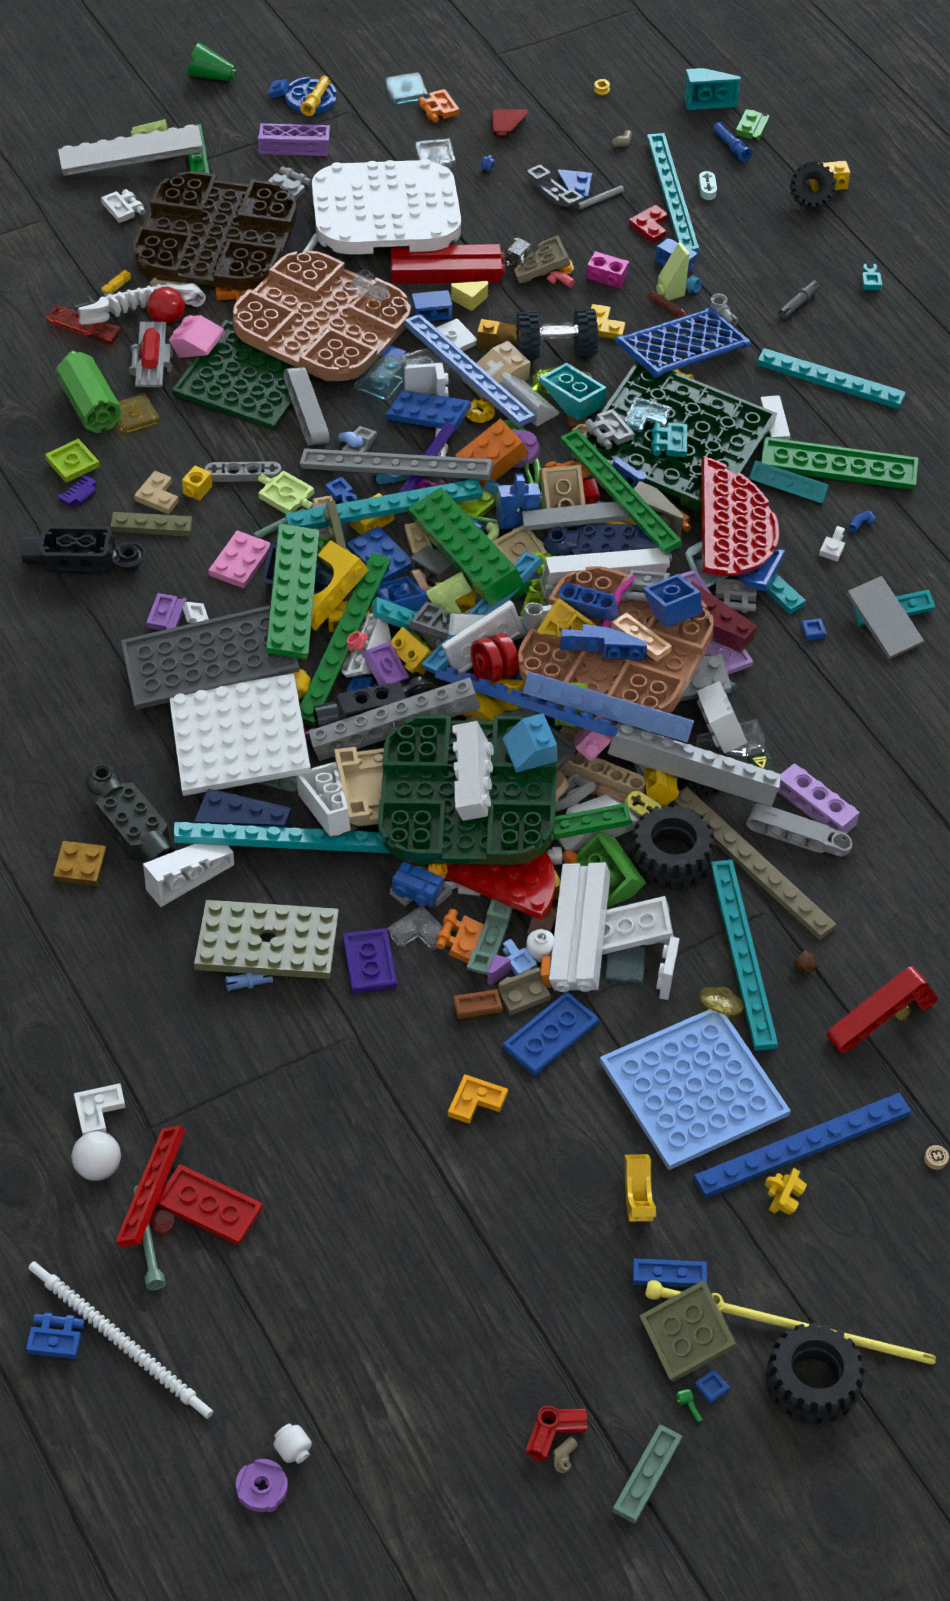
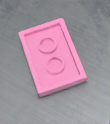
[209,531,270,589]

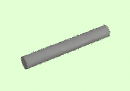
[576,186,624,210]

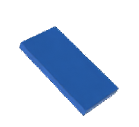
[502,992,599,1076]

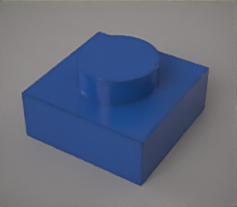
[268,79,289,99]

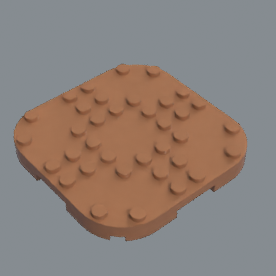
[233,251,411,381]
[518,566,714,713]

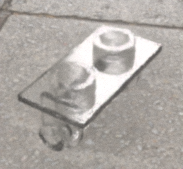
[350,272,390,303]

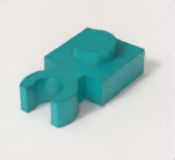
[861,264,882,291]

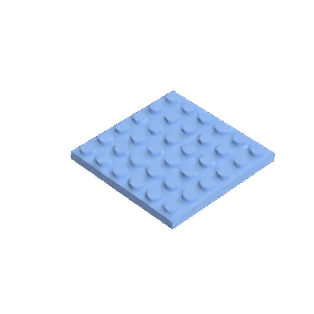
[600,1005,791,1170]

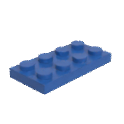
[386,390,471,431]

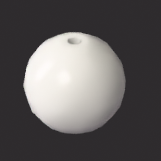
[71,1131,121,1181]

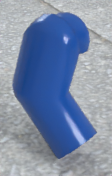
[848,510,876,532]

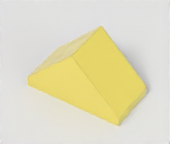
[451,281,488,311]

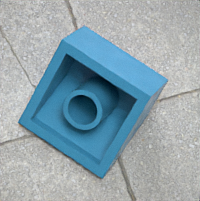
[503,713,557,772]

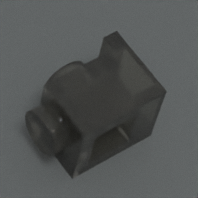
[505,237,531,268]

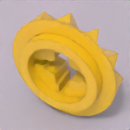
[466,398,495,423]

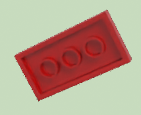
[156,1164,263,1246]

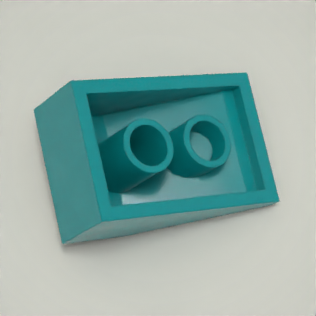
[683,68,741,110]
[539,363,607,421]

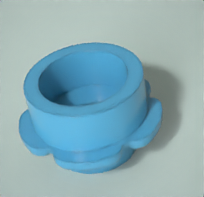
[686,275,701,293]

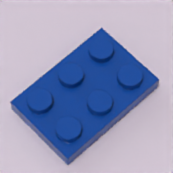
[346,526,412,582]

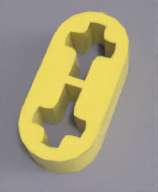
[625,791,661,817]

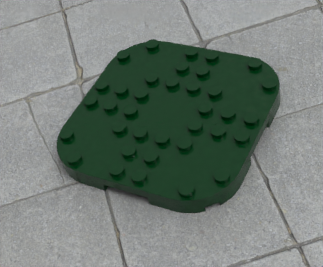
[378,715,557,865]

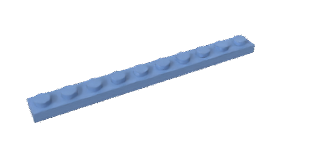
[404,314,535,427]

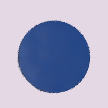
[285,77,336,114]

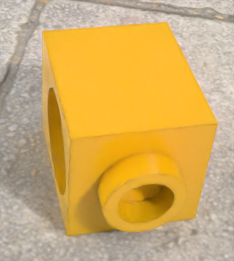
[182,466,212,501]

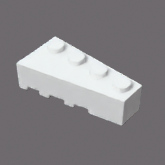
[697,681,748,753]
[452,721,494,821]
[296,762,350,836]
[143,844,234,907]

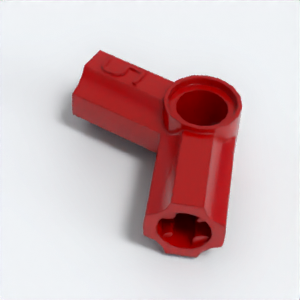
[525,1406,587,1461]

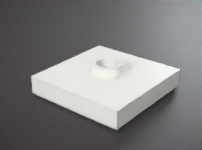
[436,319,477,351]

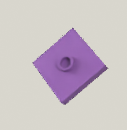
[362,642,410,686]

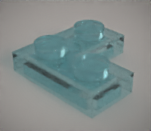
[624,396,672,432]

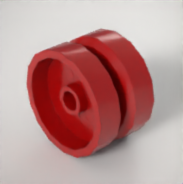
[470,633,519,684]

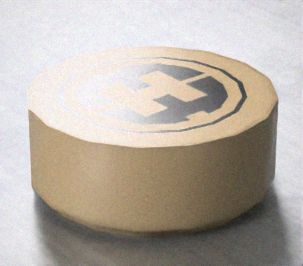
[924,1145,949,1170]

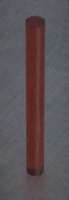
[648,290,709,326]

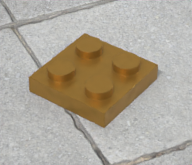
[53,841,106,886]

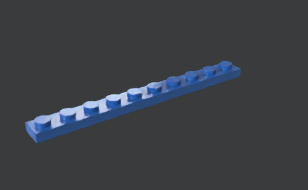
[435,667,618,736]
[694,1092,911,1198]

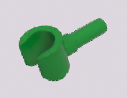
[676,1389,703,1423]

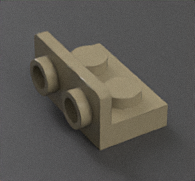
[498,967,551,1016]

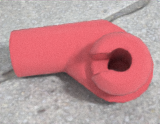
[547,270,575,288]

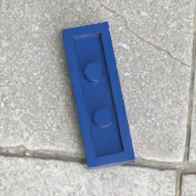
[633,1258,707,1287]

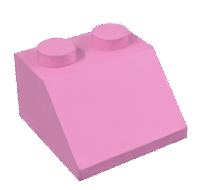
[169,315,225,358]

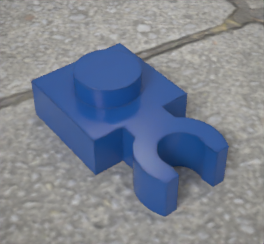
[325,477,357,503]

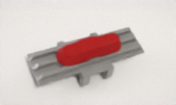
[129,322,173,387]

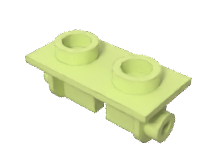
[131,119,167,136]

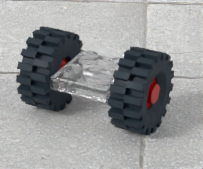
[516,309,598,359]

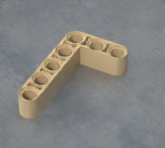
[559,725,646,802]

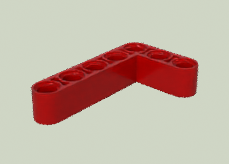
[826,966,938,1054]

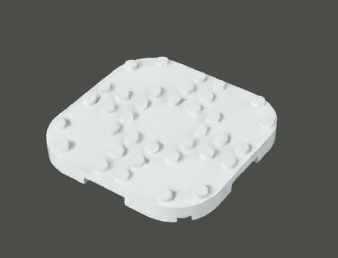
[312,159,461,254]

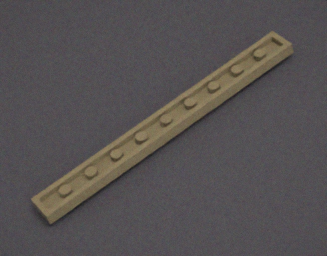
[671,787,836,940]

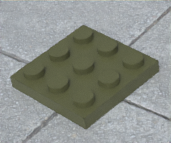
[640,1280,738,1382]

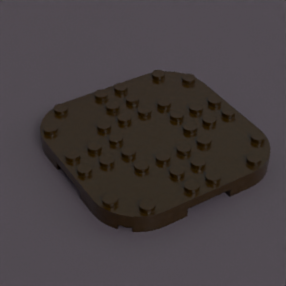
[133,172,297,291]

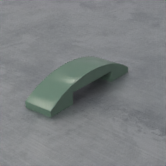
[467,899,513,975]

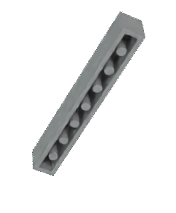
[607,722,782,807]

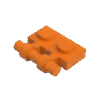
[418,89,459,123]
[436,909,484,963]

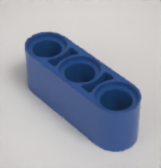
[559,584,619,621]

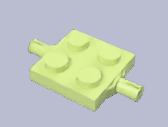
[258,471,314,514]

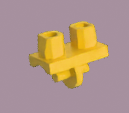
[765,1168,807,1215]

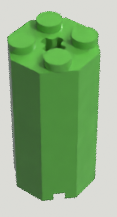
[55,351,121,433]

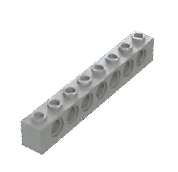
[309,677,480,761]

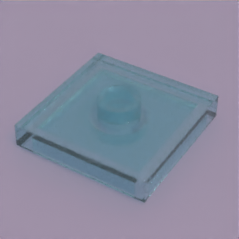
[385,73,428,104]

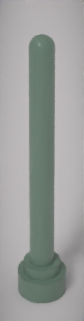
[133,1186,166,1290]

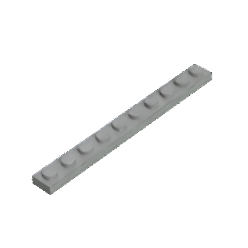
[300,449,493,480]

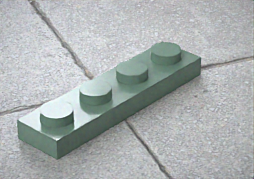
[612,1424,682,1524]

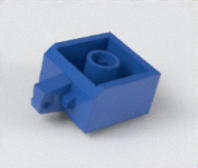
[496,474,541,529]

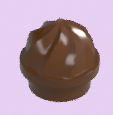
[793,950,816,973]

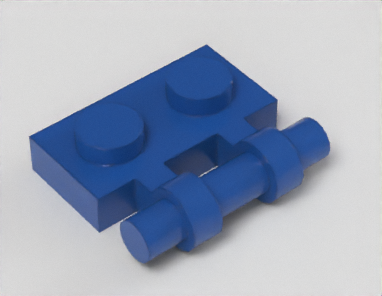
[26,1312,85,1359]

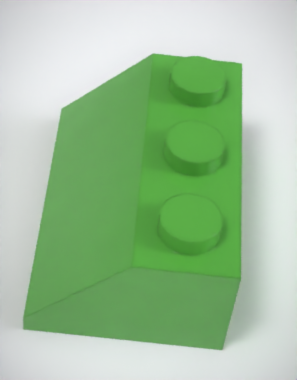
[576,831,646,908]

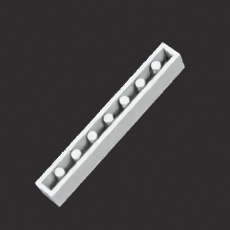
[58,125,203,176]

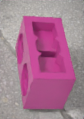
[586,251,629,289]

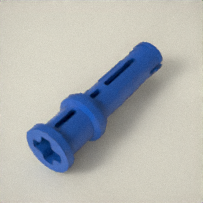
[713,122,752,162]

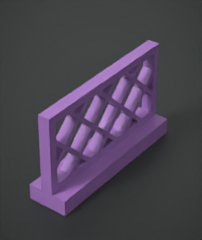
[258,123,330,156]

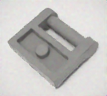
[620,569,670,602]

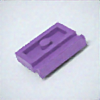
[146,593,187,631]

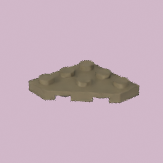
[514,235,570,284]

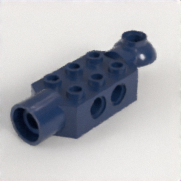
[544,524,658,556]

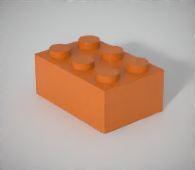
[456,419,529,487]

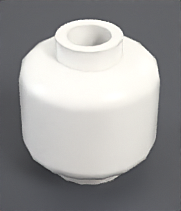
[526,929,554,963]
[274,1424,312,1464]

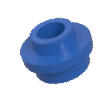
[480,155,496,172]

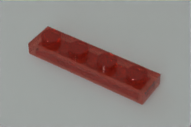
[46,305,121,344]

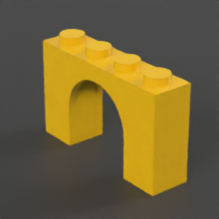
[311,540,369,631]

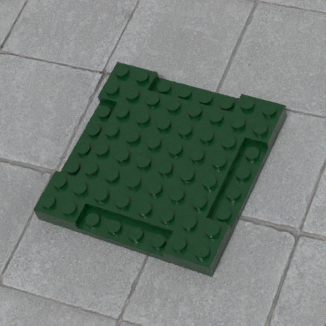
[574,361,777,513]

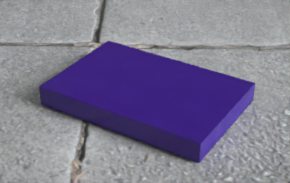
[343,928,397,993]

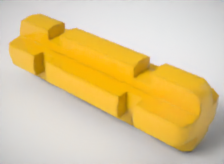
[101,270,131,295]

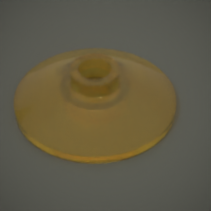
[700,987,744,1015]

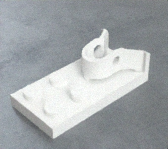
[602,896,674,955]

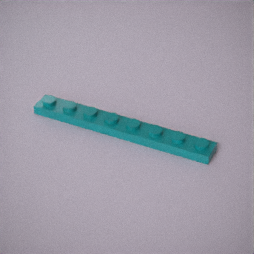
[757,348,906,409]

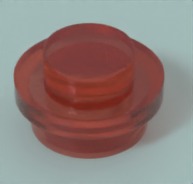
[150,1210,175,1234]

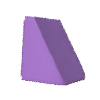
[487,955,511,986]

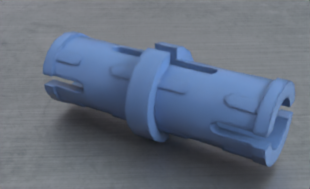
[225,972,273,991]

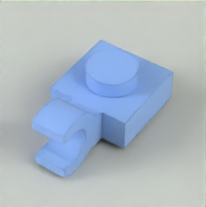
[502,939,537,976]

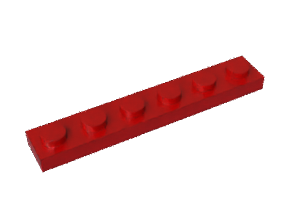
[115,1125,185,1248]

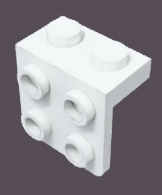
[404,363,448,397]

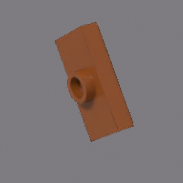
[453,989,502,1019]

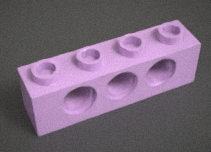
[777,763,859,834]

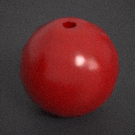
[147,287,185,325]

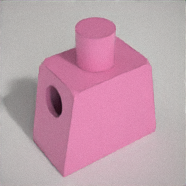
[574,715,617,761]

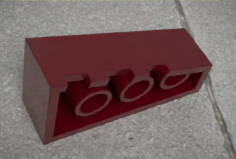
[690,581,757,653]

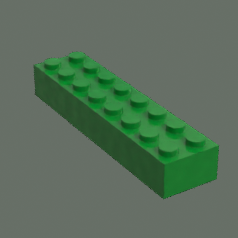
[408,487,524,607]

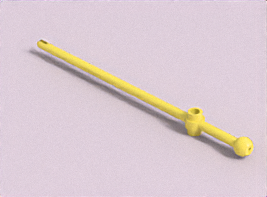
[645,1280,936,1364]

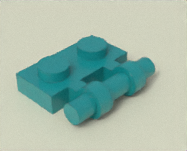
[651,422,687,457]

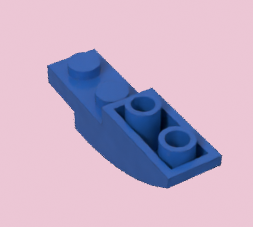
[560,624,647,660]

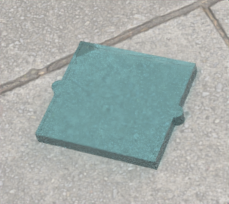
[606,947,645,983]

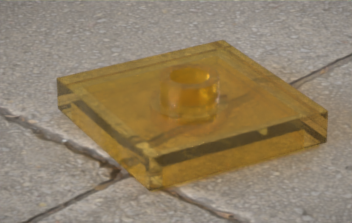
[118,393,160,433]

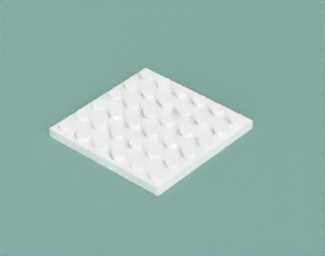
[170,673,311,796]

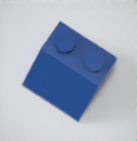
[643,574,702,627]

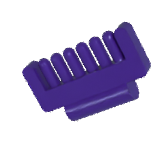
[58,475,96,507]

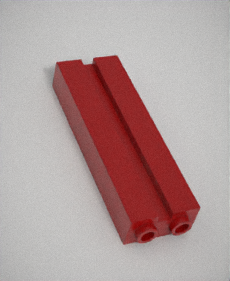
[391,244,505,284]

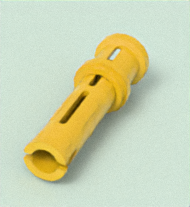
[300,76,330,116]

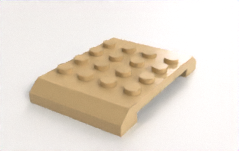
[334,747,384,826]

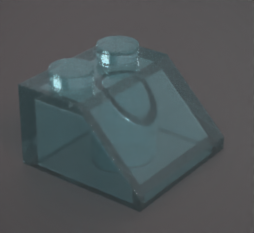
[354,354,405,400]

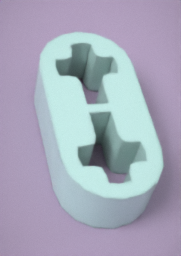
[698,171,717,200]

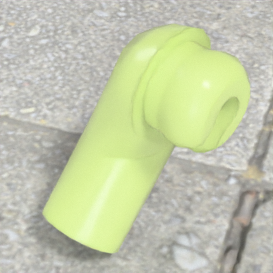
[486,522,500,541]

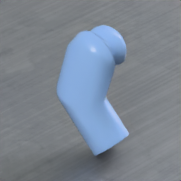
[338,432,363,448]

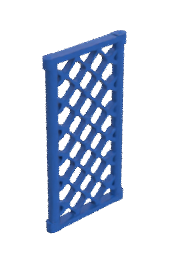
[615,307,751,378]

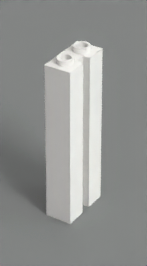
[540,548,670,600]
[549,862,611,992]

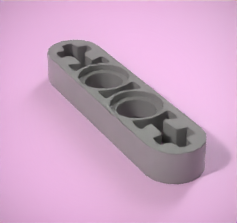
[205,462,281,482]

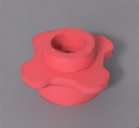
[347,631,368,651]

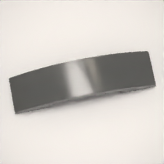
[526,164,584,207]

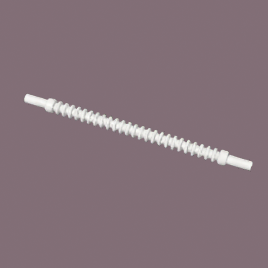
[28,1261,213,1419]

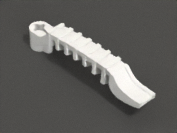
[78,282,206,324]

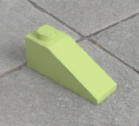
[656,242,690,302]

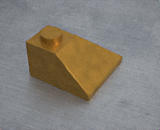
[477,319,517,350]

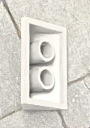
[501,372,560,426]

